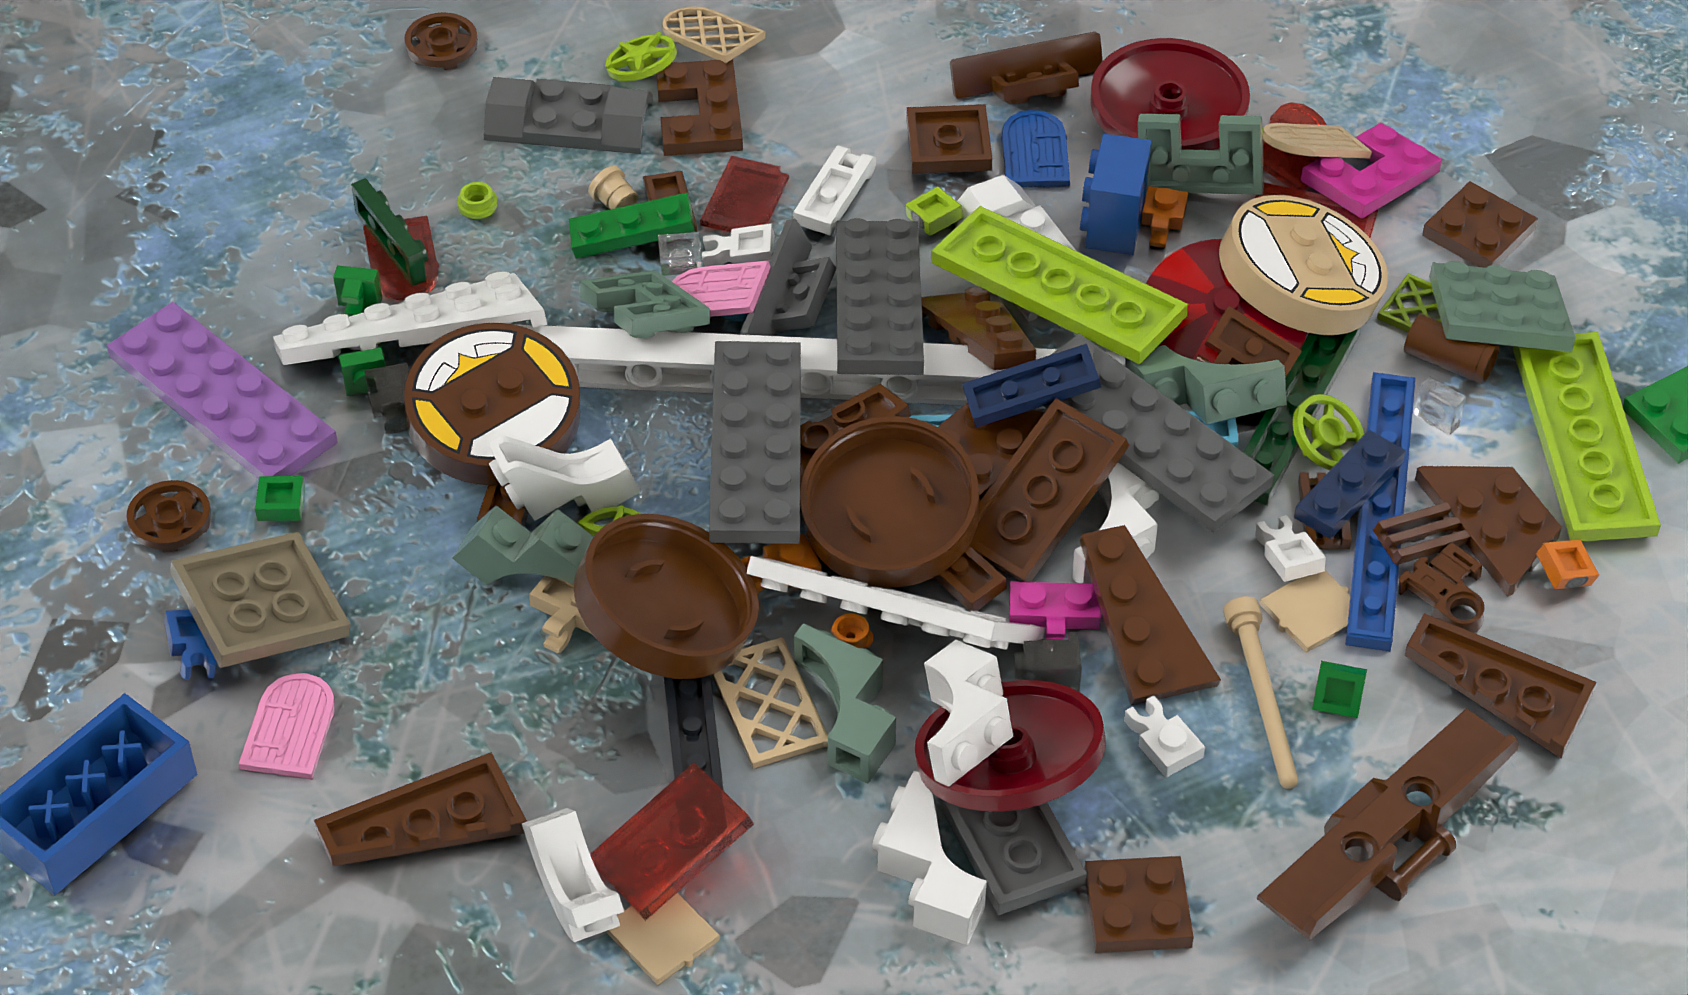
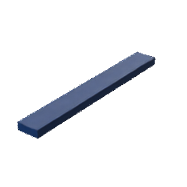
[1345,372,1416,652]

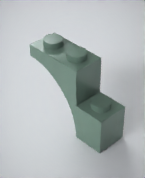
[1125,345,1287,424]
[452,506,594,585]
[794,623,896,784]

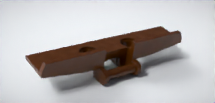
[1257,708,1519,941]

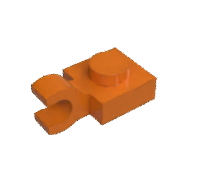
[1141,186,1188,248]

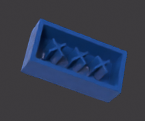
[0,693,198,896]

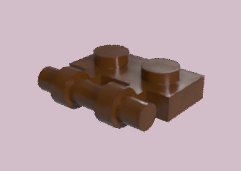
[1195,306,1302,414]

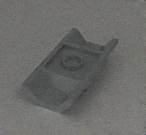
[484,77,653,154]

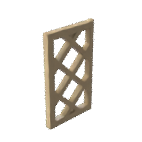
[712,637,829,769]

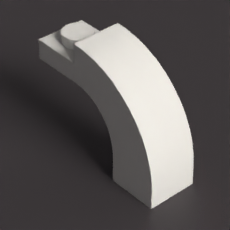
[522,808,624,942]

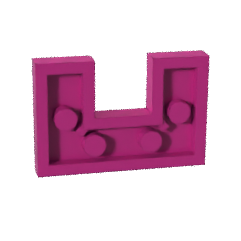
[1301,123,1442,219]

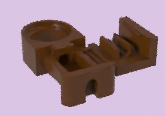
[1398,542,1485,633]

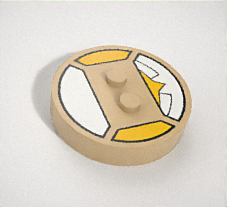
[1219,195,1388,335]

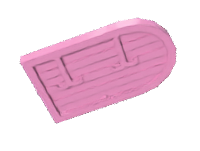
[672,261,771,317]
[238,673,335,779]

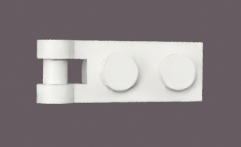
[793,145,876,235]

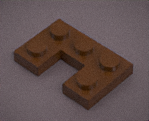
[656,59,743,156]

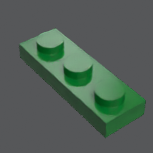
[569,192,695,259]

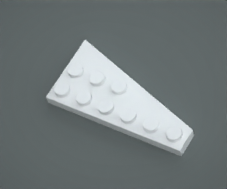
[273,272,547,365]
[746,556,1046,650]

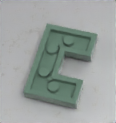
[1138,114,1264,195]
[580,270,710,339]

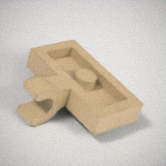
[529,576,592,654]

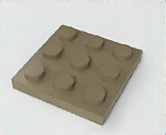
[170,532,350,668]

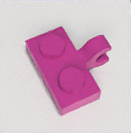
[1009,581,1101,653]

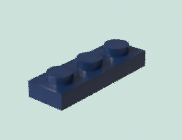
[962,344,1101,427]
[1294,430,1406,539]

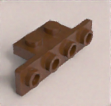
[950,31,1103,104]

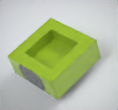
[905,186,963,236]

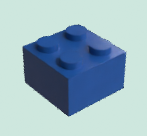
[1080,134,1152,255]

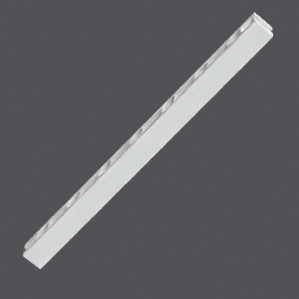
[513,324,1125,409]

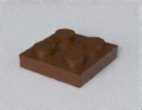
[906,104,992,174]
[1422,181,1538,268]
[1084,856,1194,953]

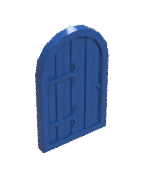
[1001,110,1070,187]

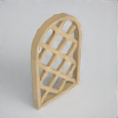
[662,6,766,63]

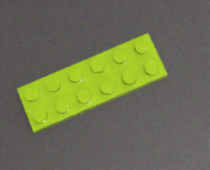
[931,206,1188,365]
[1513,332,1661,541]

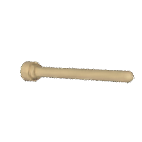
[1223,596,1298,789]

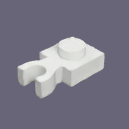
[702,224,775,266]
[1255,515,1326,582]
[1124,695,1205,778]

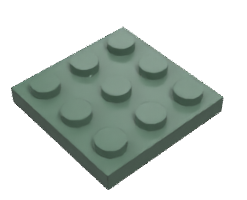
[1429,261,1576,352]

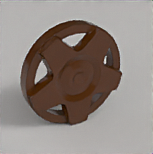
[404,12,478,70]
[127,480,211,552]

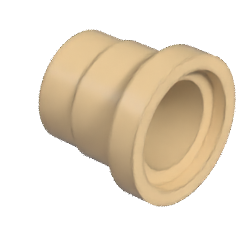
[588,165,639,209]

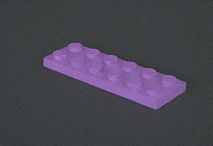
[106,302,338,479]

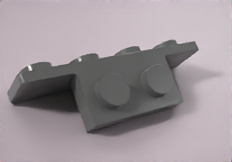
[741,218,836,336]

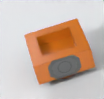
[1536,539,1599,589]

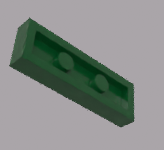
[351,178,428,286]

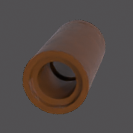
[1404,314,1500,385]

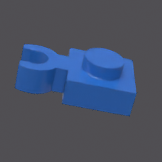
[164,609,217,679]

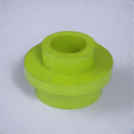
[457,182,498,219]

